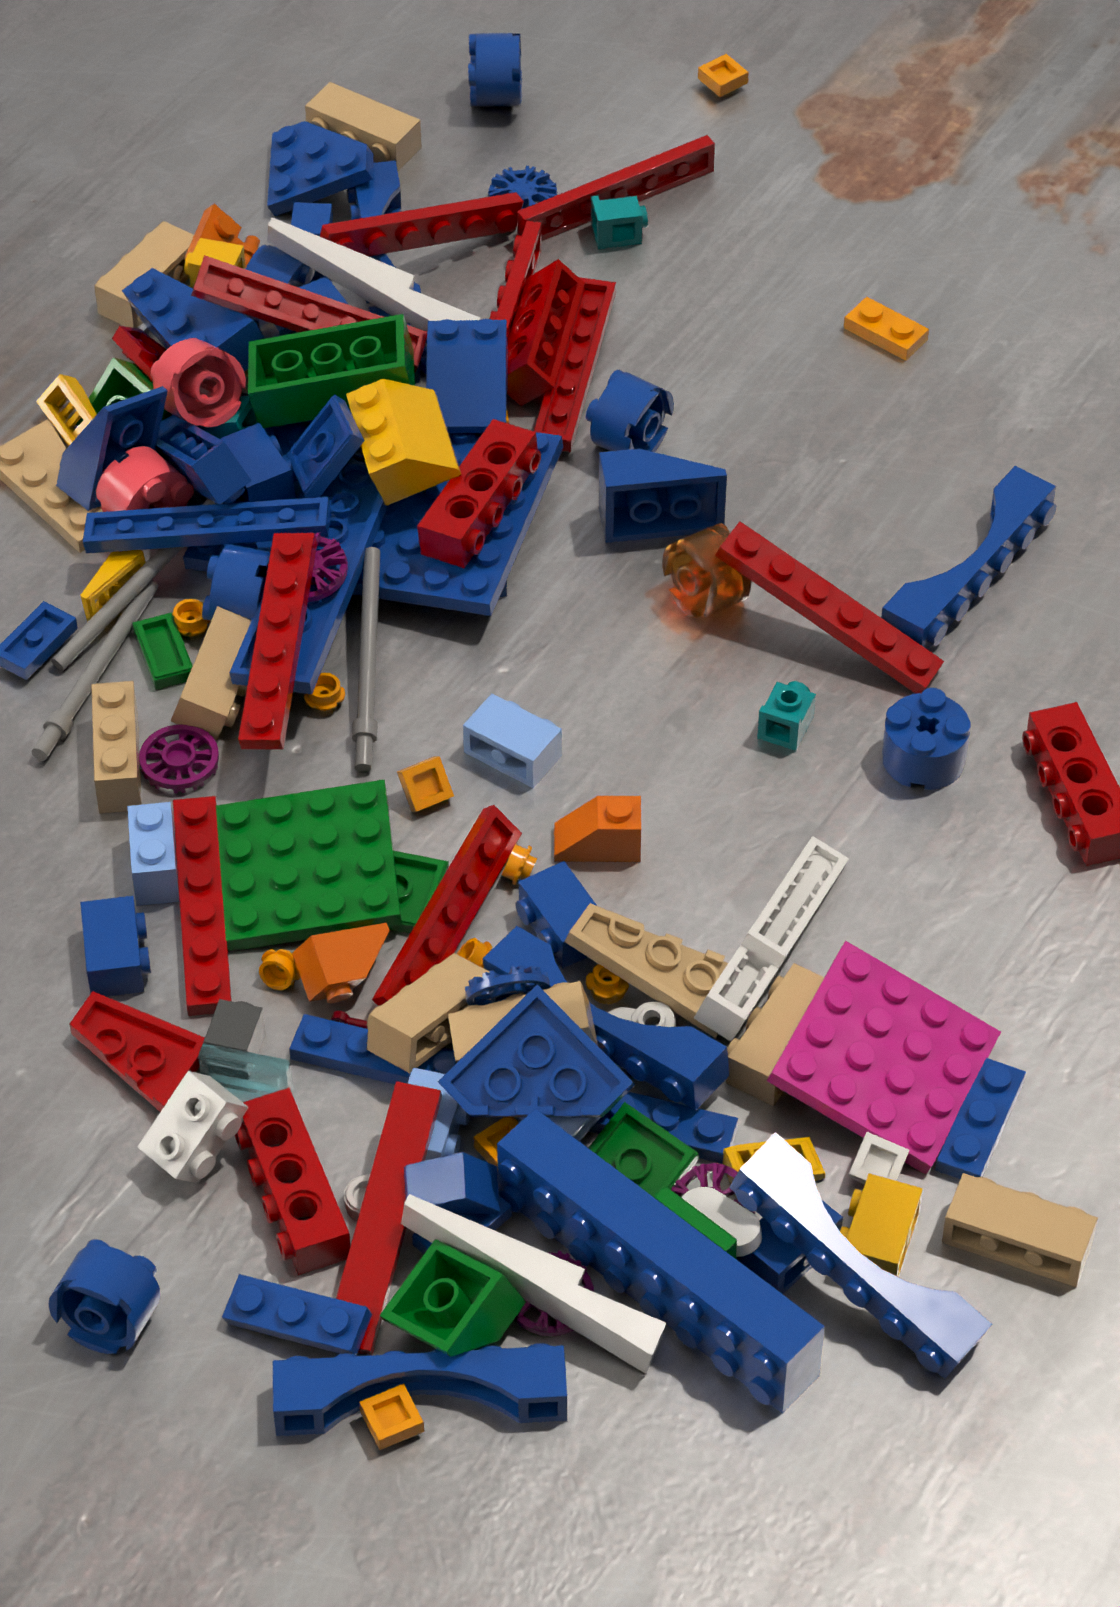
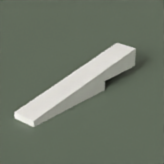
[267,217,481,331]
[694,836,849,1041]
[401,1194,666,1374]

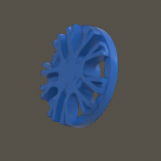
[488,165,557,209]
[465,966,551,1006]

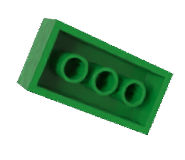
[248,314,415,428]

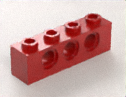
[507,259,584,406]
[417,419,541,568]
[1022,702,1120,866]
[234,1087,351,1276]

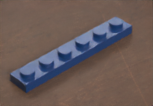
[83,497,331,553]

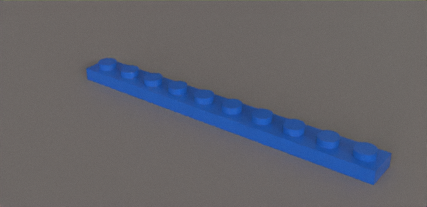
[289,1014,738,1164]

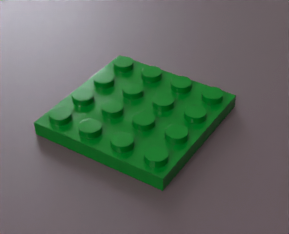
[216,779,402,952]

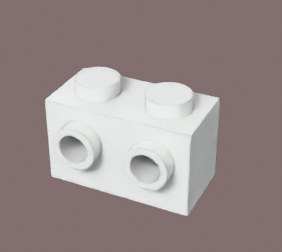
[138,1071,249,1183]

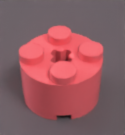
[151,338,246,427]
[96,446,194,512]

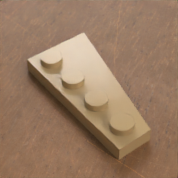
[0,419,103,553]
[564,903,728,1038]

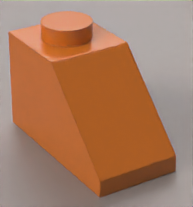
[554,796,641,862]
[292,923,390,1004]

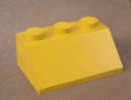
[346,379,461,506]

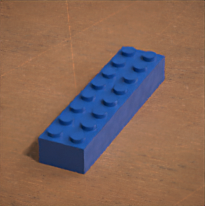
[497,1109,825,1414]

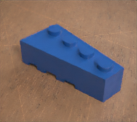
[122,268,265,372]

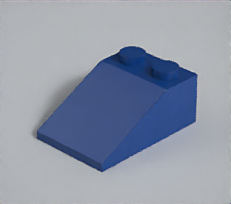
[426,319,508,433]
[56,386,168,511]
[599,449,727,543]

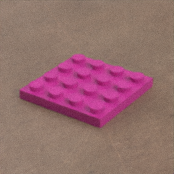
[766,940,1001,1175]

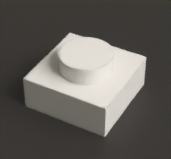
[848,1132,909,1184]

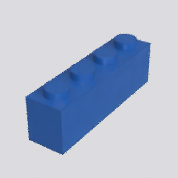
[155,419,252,505]

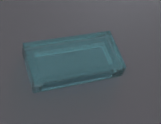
[198,1043,293,1095]

